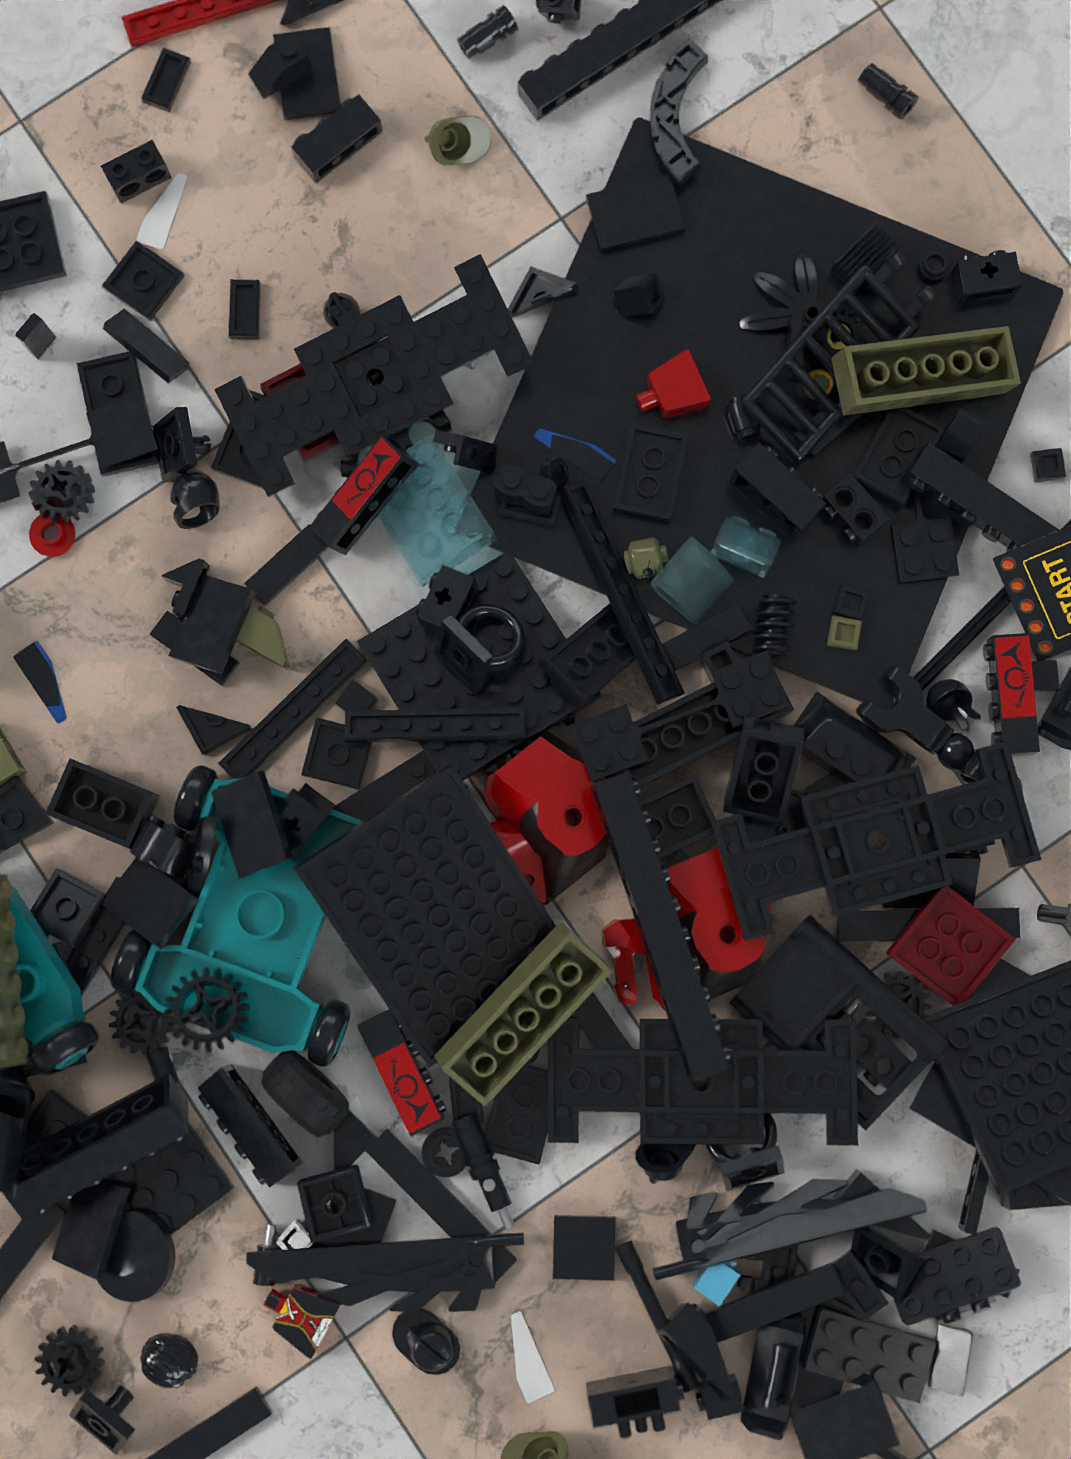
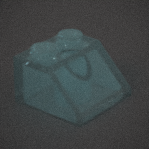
[710,516,781,578]
[650,536,734,625]

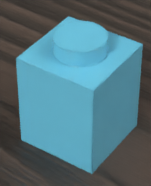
[692,1261,740,1307]

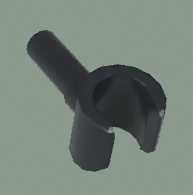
[340,452,360,477]

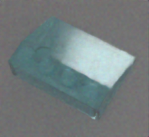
[378,434,497,587]

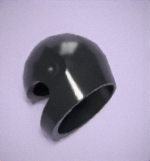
[170,471,220,529]

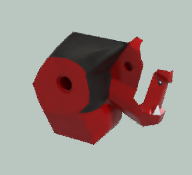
[484,731,609,906]
[601,848,771,1010]

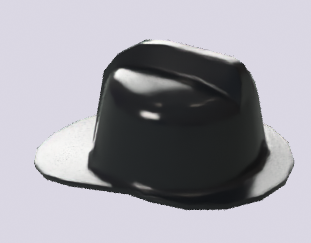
[635,1144,696,1184]
[392,1308,460,1375]

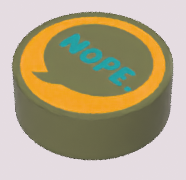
[803,369,834,401]

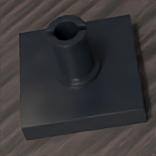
[153,407,211,482]
[69,1386,136,1455]

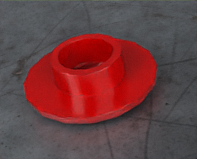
[29,515,76,557]

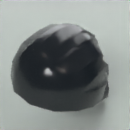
[926,679,981,731]

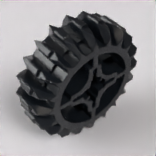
[164,967,250,1053]

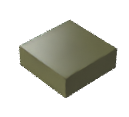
[826,616,862,651]

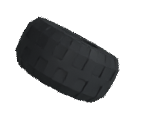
[261,1050,349,1137]

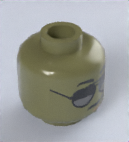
[624,537,670,579]

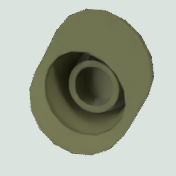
[425,116,491,166]
[500,1431,568,1459]

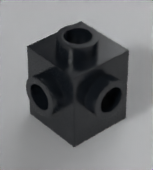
[536,0,582,24]

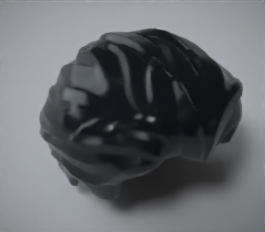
[140,1333,198,1388]

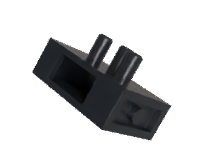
[586,1366,685,1439]

